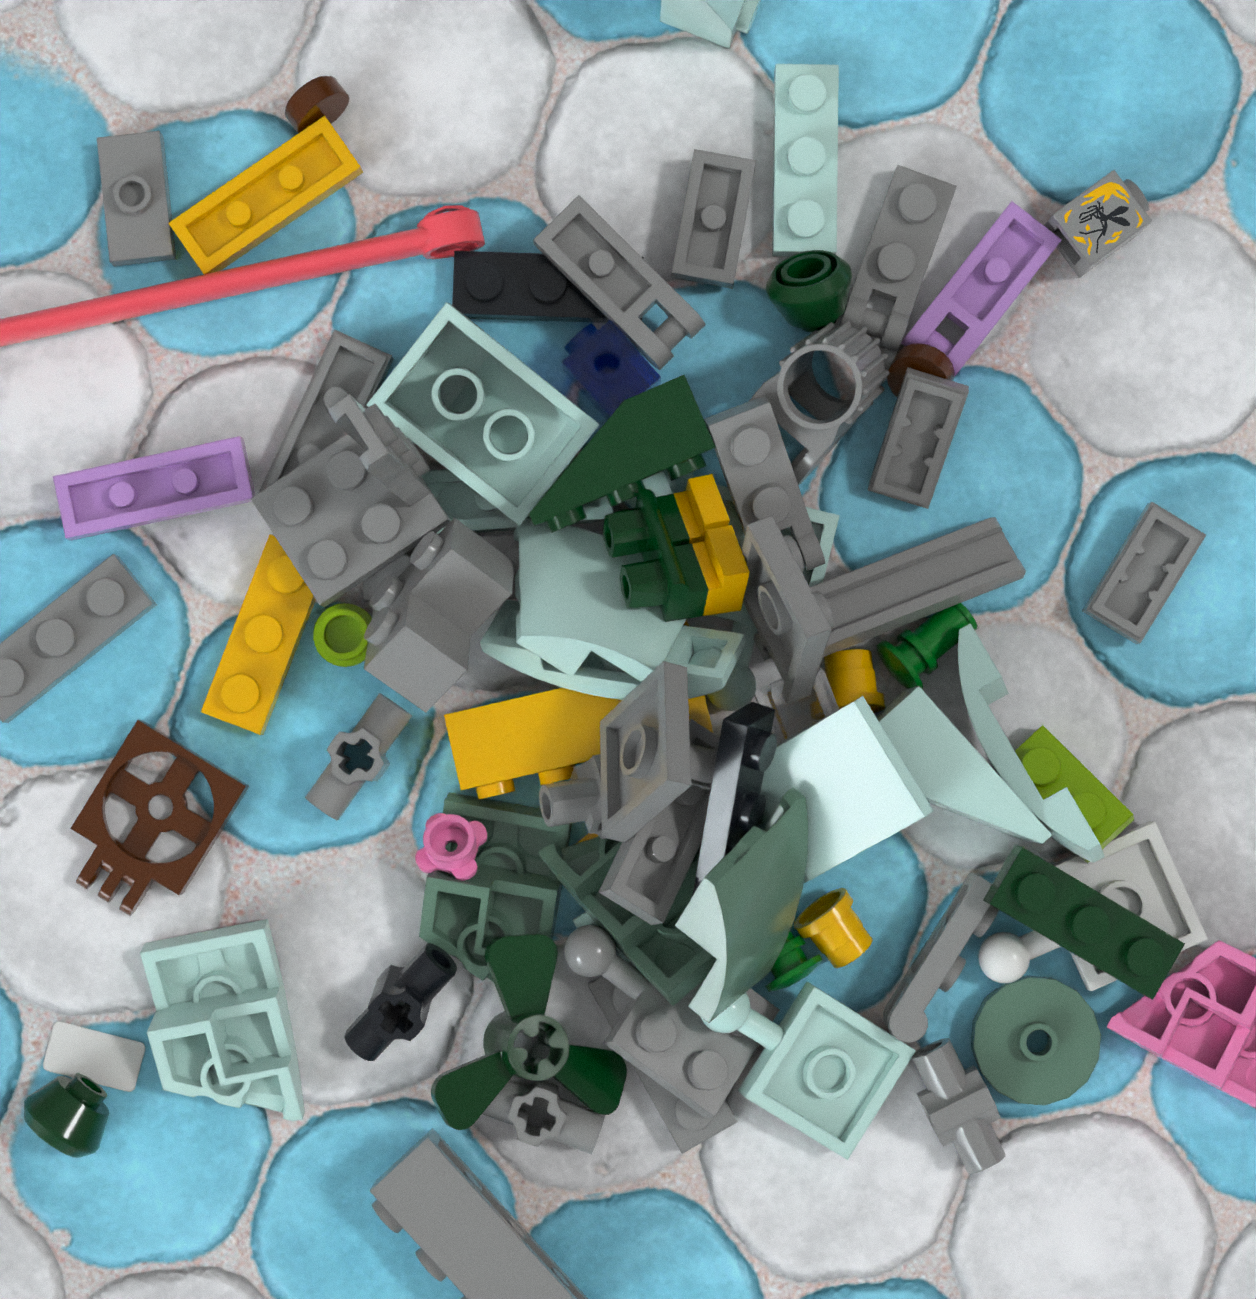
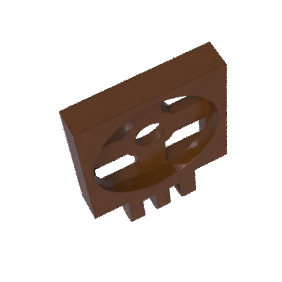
[70,720,249,916]

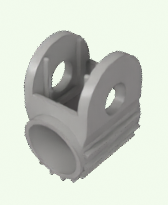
[748,321,890,486]

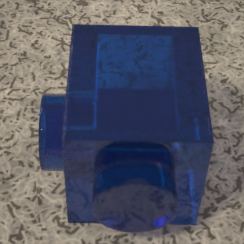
[562,320,661,420]

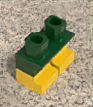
[603,474,750,622]

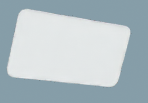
[43,1021,145,1092]

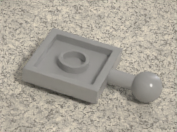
[564,925,780,1118]

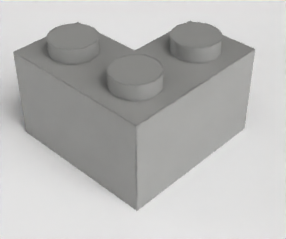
[364,517,514,713]

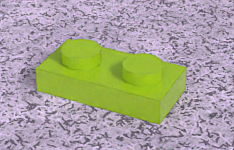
[1015,725,1134,864]

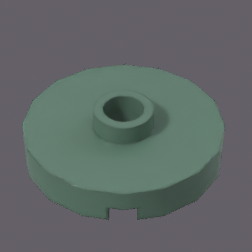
[971,975,1101,1105]

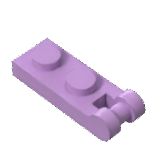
[901,201,1062,377]

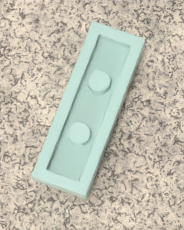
[772,64,839,257]

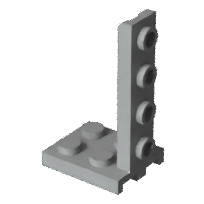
[251,394,451,607]
[742,516,1026,704]

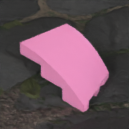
[1107,940,1256,1109]

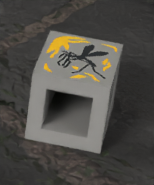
[1044,170,1152,278]

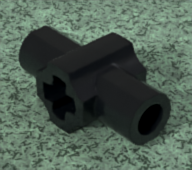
[344,943,457,1061]

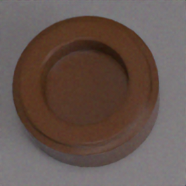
[285,76,349,133]
[887,343,954,397]

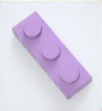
[53,436,255,541]

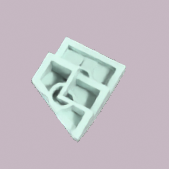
[514,518,687,682]
[140,919,305,1121]

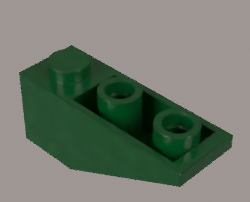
[529,375,715,533]

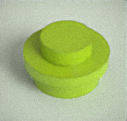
[313,603,372,667]

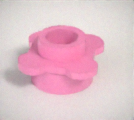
[415,813,488,881]

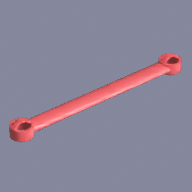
[0,205,485,348]

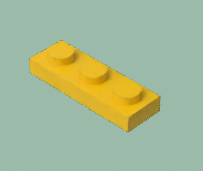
[168,116,363,275]
[201,534,316,735]

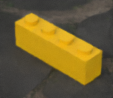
[444,688,713,800]

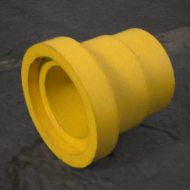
[820,649,885,716]
[794,888,873,968]

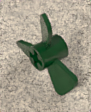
[431,934,627,1130]

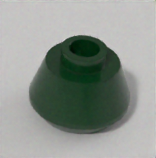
[766,250,852,332]
[24,1073,109,1158]

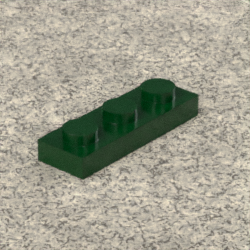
[983,844,1185,1000]

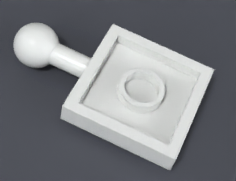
[978,821,1208,991]

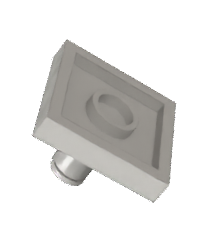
[600,661,718,842]

